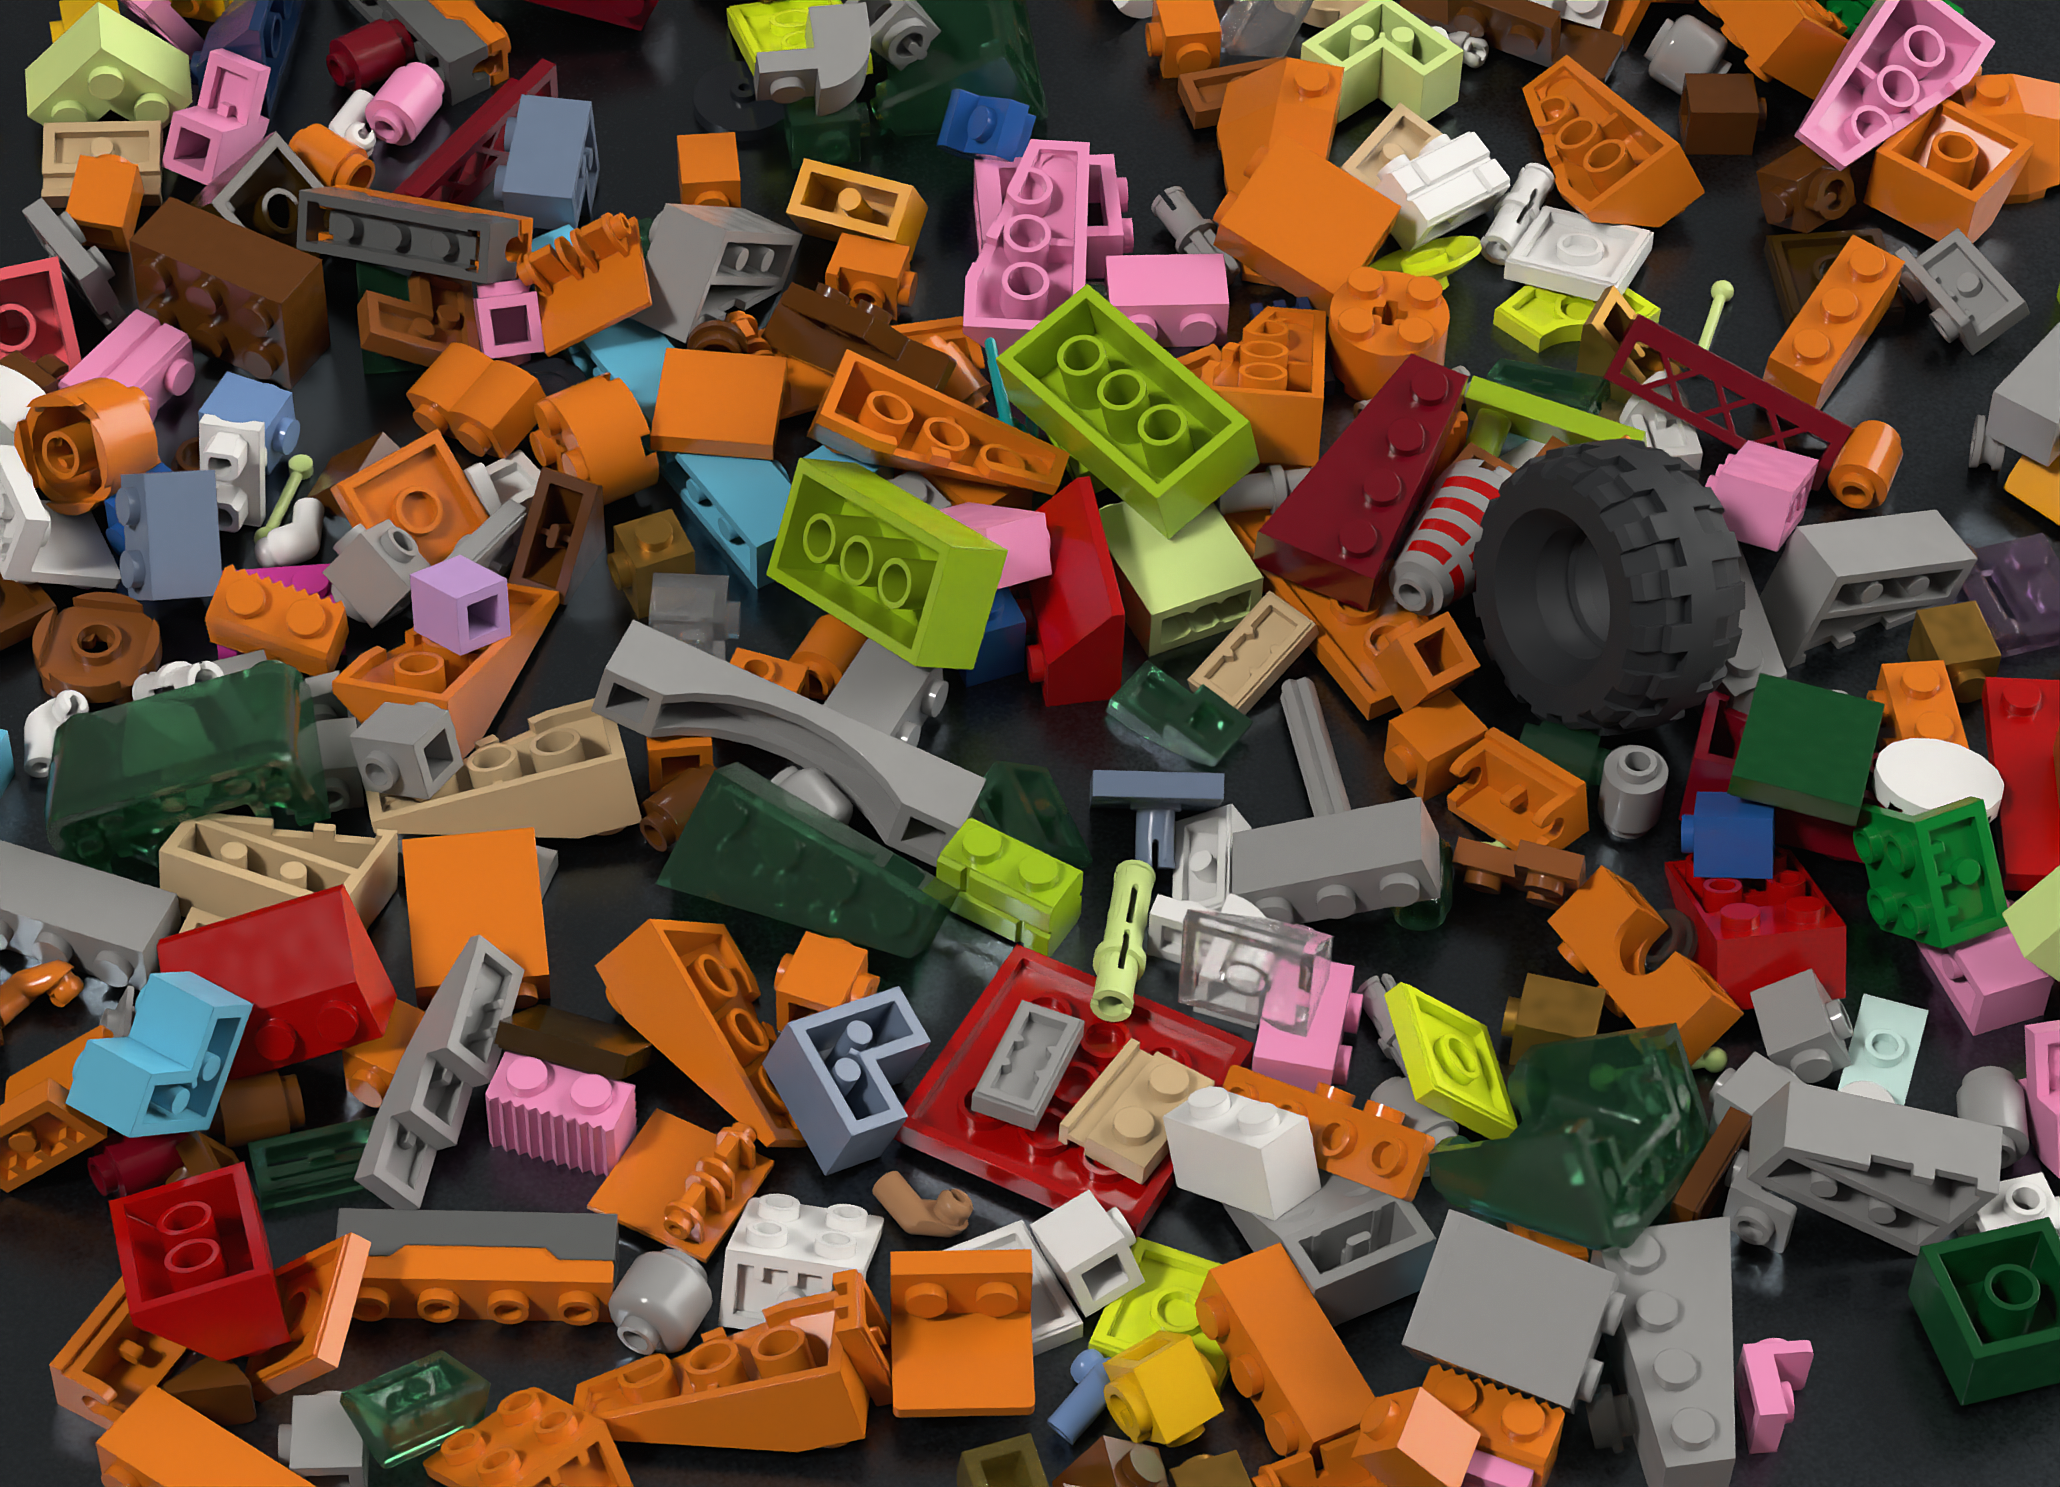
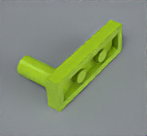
[1462,376,1647,458]

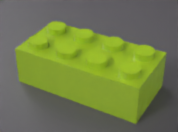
[996,284,1260,540]
[766,458,1008,670]

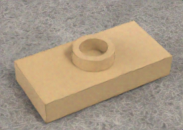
[1187,590,1319,723]

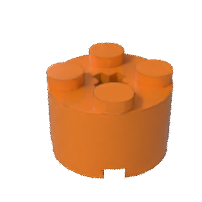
[1326,267,1450,401]
[529,372,659,506]
[14,377,161,515]

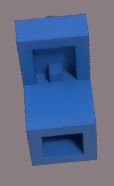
[936,89,1036,163]

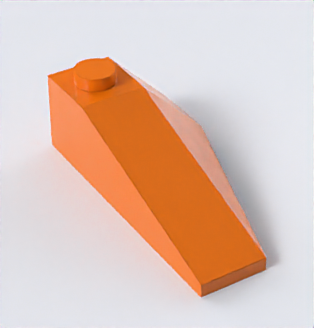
[807,349,1070,495]
[573,1291,870,1452]

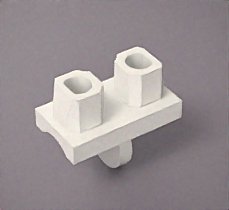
[199,414,267,533]

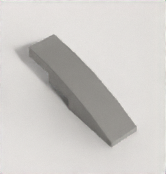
[354,935,525,1210]

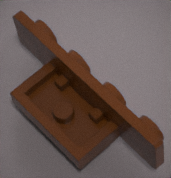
[1399,0,1624,84]
[761,282,957,393]

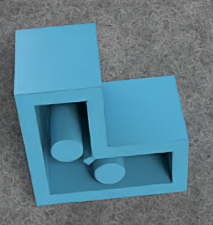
[65,971,253,1138]

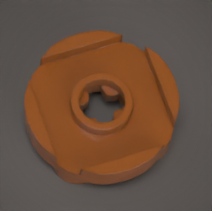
[32,592,162,705]

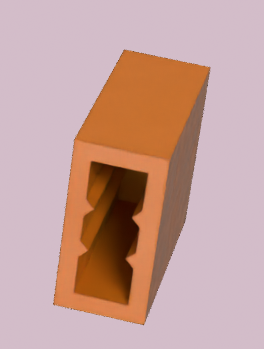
[1212,132,1402,317]
[402,827,551,1011]

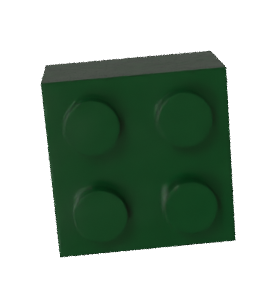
[1908,1217,2060,1406]

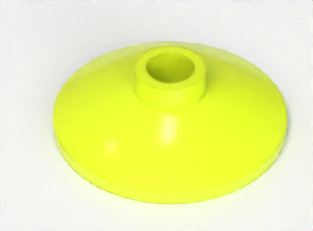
[1369,236,1482,290]

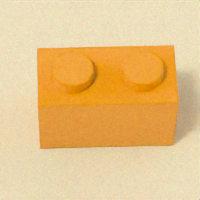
[786,158,929,261]

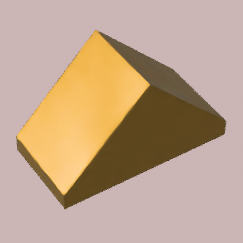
[1574,285,1682,404]

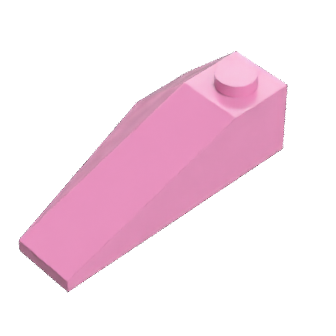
[1794,0,1995,171]
[963,139,1090,355]

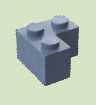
[494,94,600,230]
[762,986,931,1176]

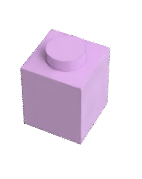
[410,555,511,656]

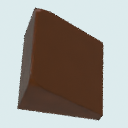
[162,1356,257,1427]

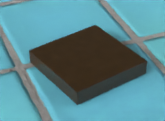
[1764,228,1906,330]
[494,1004,661,1081]

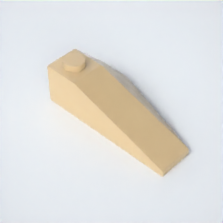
[365,698,642,838]

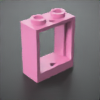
[973,154,1134,279]

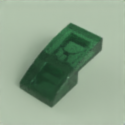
[1106,660,1253,767]

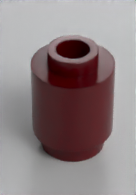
[326,19,415,92]
[87,1131,189,1199]

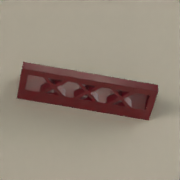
[392,58,558,206]
[1603,313,1853,492]

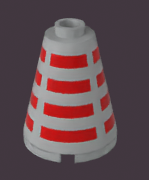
[1389,459,1512,616]

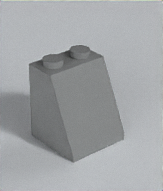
[1402,1209,1627,1415]

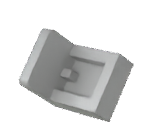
[1723,1148,1797,1253]

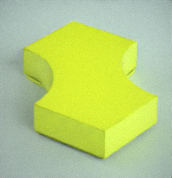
[1493,284,1661,353]

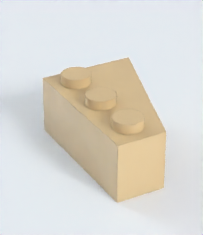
[159,811,398,931]

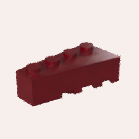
[1253,353,1469,612]

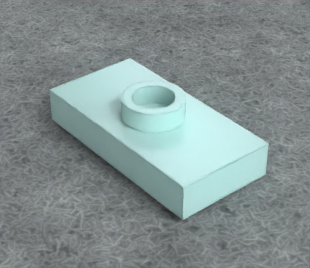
[1838,994,1929,1106]

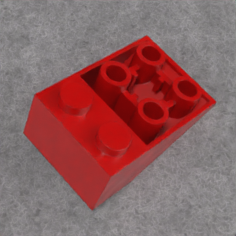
[1665,846,1846,1010]

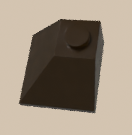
[190,131,331,258]

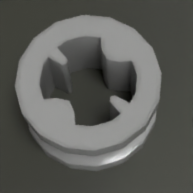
[1969,415,2006,472]

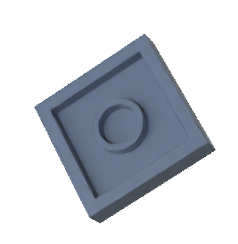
[1089,770,1224,870]

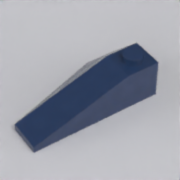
[190,0,307,117]

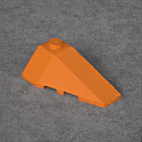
[1522,55,1705,227]
[1216,57,1345,287]
[1951,74,2060,204]
[1201,306,1326,470]
[332,583,560,759]
[595,918,807,1148]

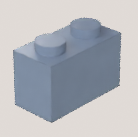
[115,470,222,601]

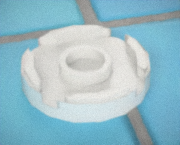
[1871,738,2004,823]

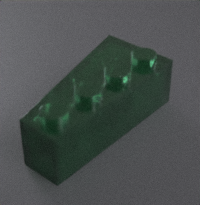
[656,762,960,959]

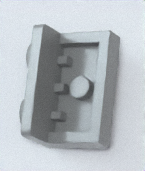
[1894,228,2030,355]

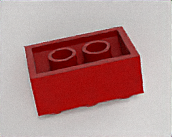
[1008,476,1125,707]
[157,884,397,1080]
[109,1162,291,1362]

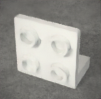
[0,445,121,589]
[718,1194,884,1330]

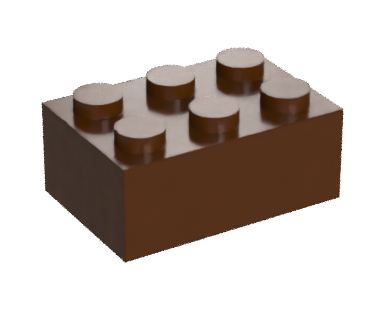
[129,197,331,389]

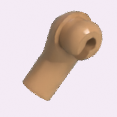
[872,1171,973,1238]

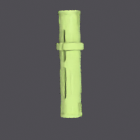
[1090,859,1156,1022]

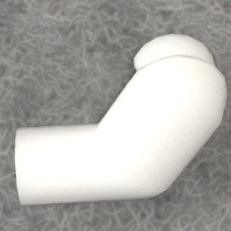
[24,690,89,778]

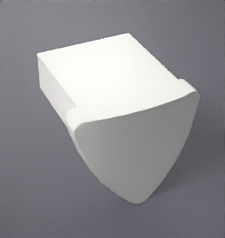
[1619,371,1703,470]
[462,450,541,517]

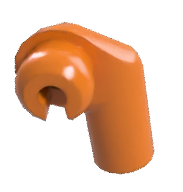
[0,959,84,1028]

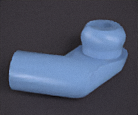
[1047,1349,1111,1445]

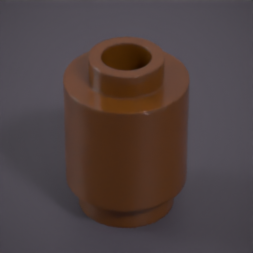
[640,764,736,855]
[206,1070,305,1149]

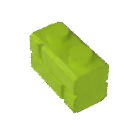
[936,818,1083,957]

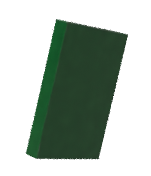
[1727,673,1885,826]

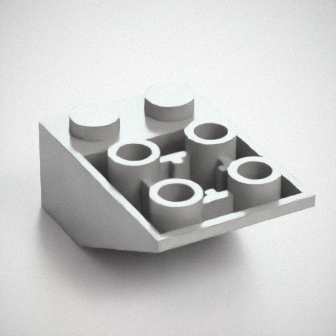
[1221,1168,1436,1327]

